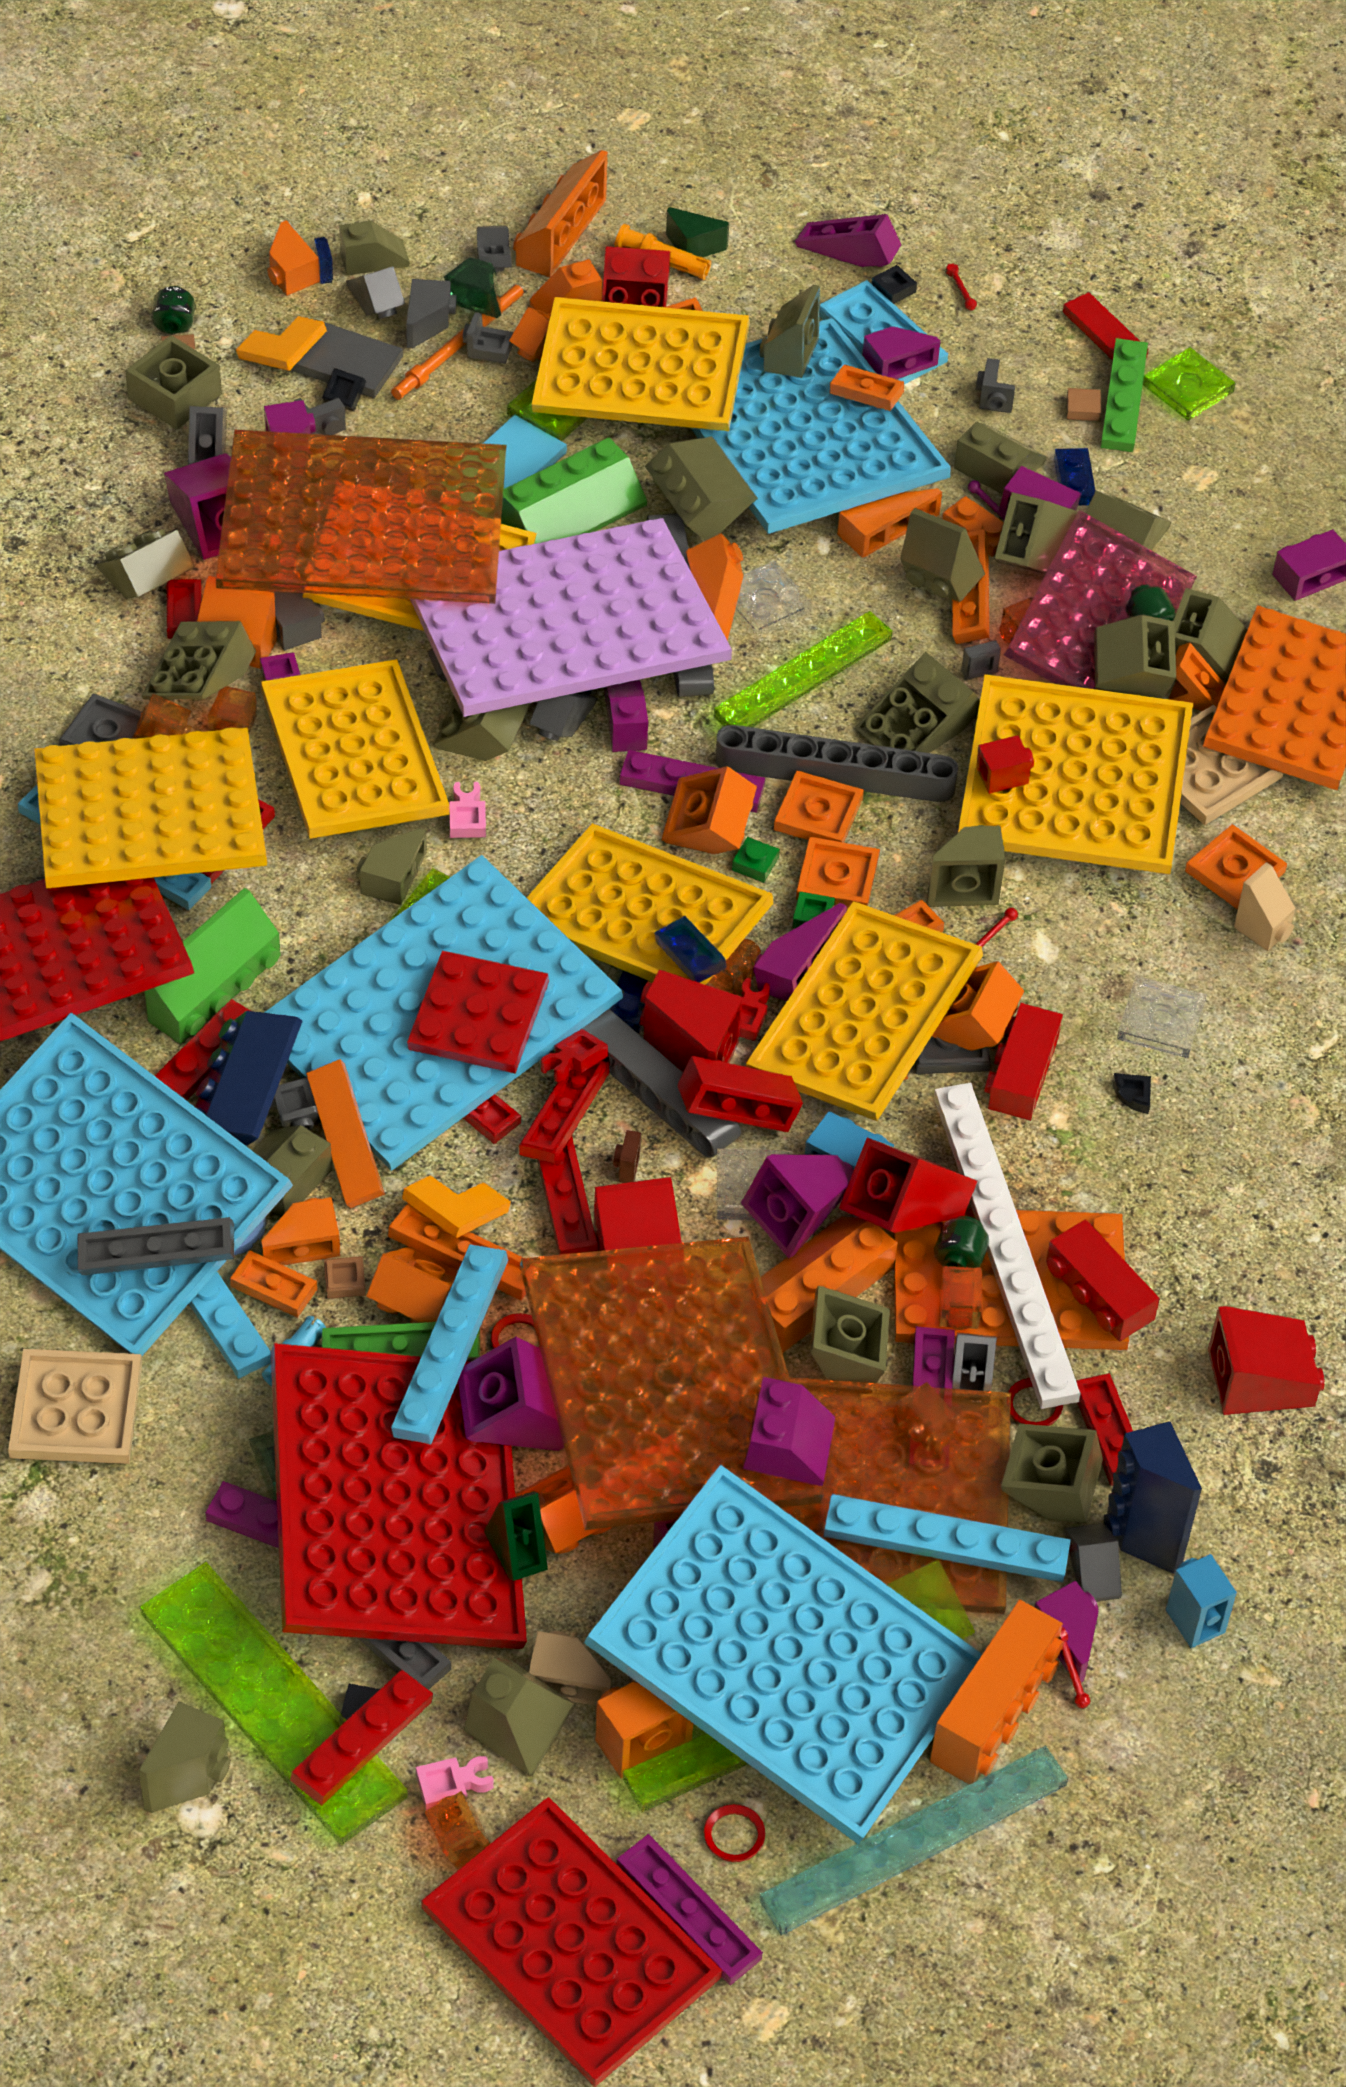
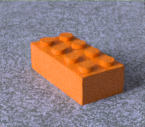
[930,1599,1064,1787]

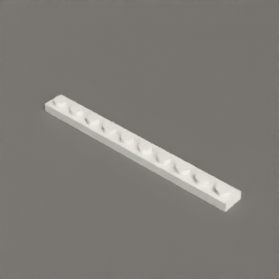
[934,1083,1080,1409]

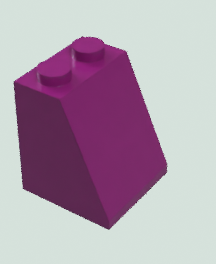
[164,453,266,560]
[458,1336,588,1451]

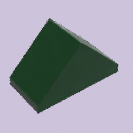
[666,207,729,257]
[484,1491,548,1581]

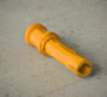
[614,224,711,280]

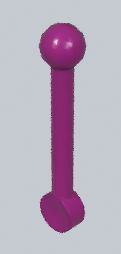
[968,480,1005,522]

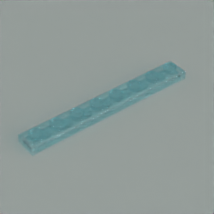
[760,1745,1068,1936]

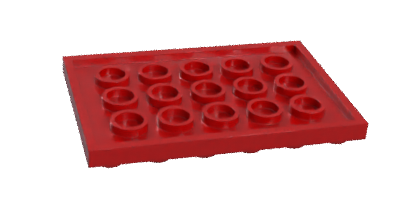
[421,1796,723,2087]

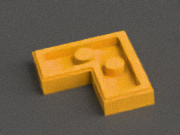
[236,316,327,371]
[402,1175,511,1238]

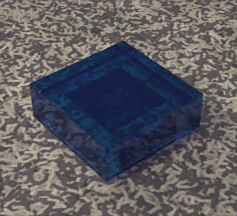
[314,237,333,284]

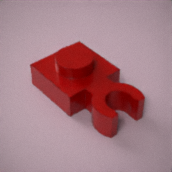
[740,978,770,1041]
[540,1029,608,1082]

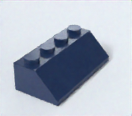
[195,1011,303,1146]
[1104,1421,1202,1574]

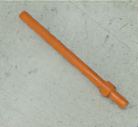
[391,285,524,400]

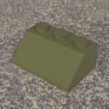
[645,437,758,541]

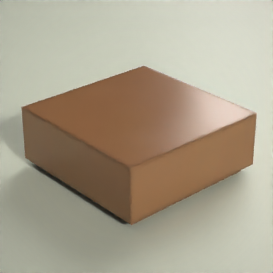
[1067,388,1101,421]
[324,1256,366,1299]

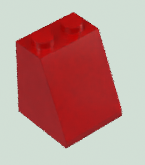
[640,969,743,1072]
[839,1137,978,1233]
[593,1177,687,1306]
[1208,1306,1325,1415]

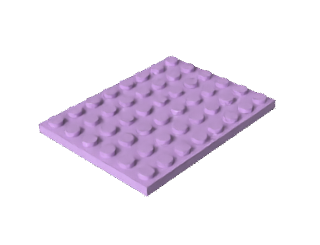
[402,518,732,717]

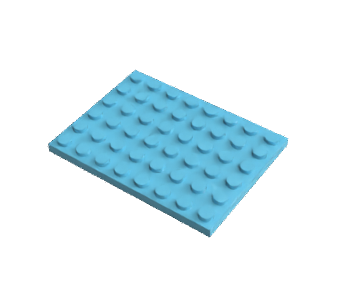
[691,318,951,534]
[264,855,623,1171]
[0,1013,293,1356]
[584,1465,982,1845]

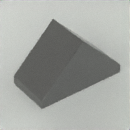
[951,1333,997,1415]
[1064,1523,1122,1602]

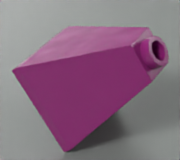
[741,1154,854,1258]

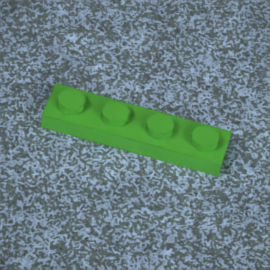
[1101,338,1148,452]
[322,1322,480,1361]

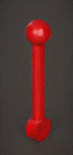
[946,263,977,311]
[975,908,1018,947]
[1059,1627,1091,1709]

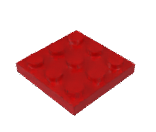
[407,950,549,1074]

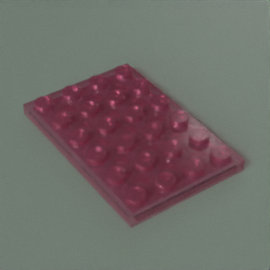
[1004,510,1197,693]

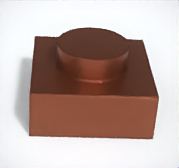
[613,1130,641,1183]

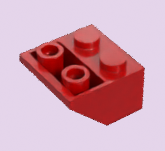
[602,246,671,307]

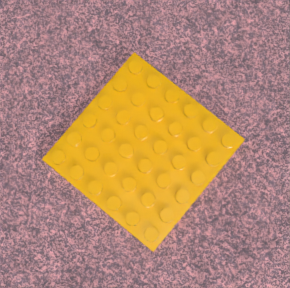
[958,674,1193,874]
[34,727,267,888]

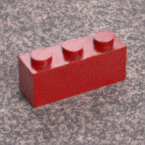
[984,1003,1063,1121]
[677,1056,803,1132]
[1046,1219,1160,1342]

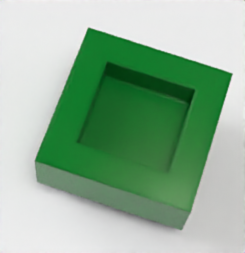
[732,837,780,883]
[792,892,835,928]

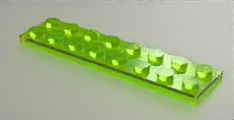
[140,1562,408,1846]

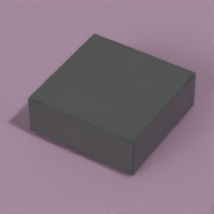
[961,640,1001,680]

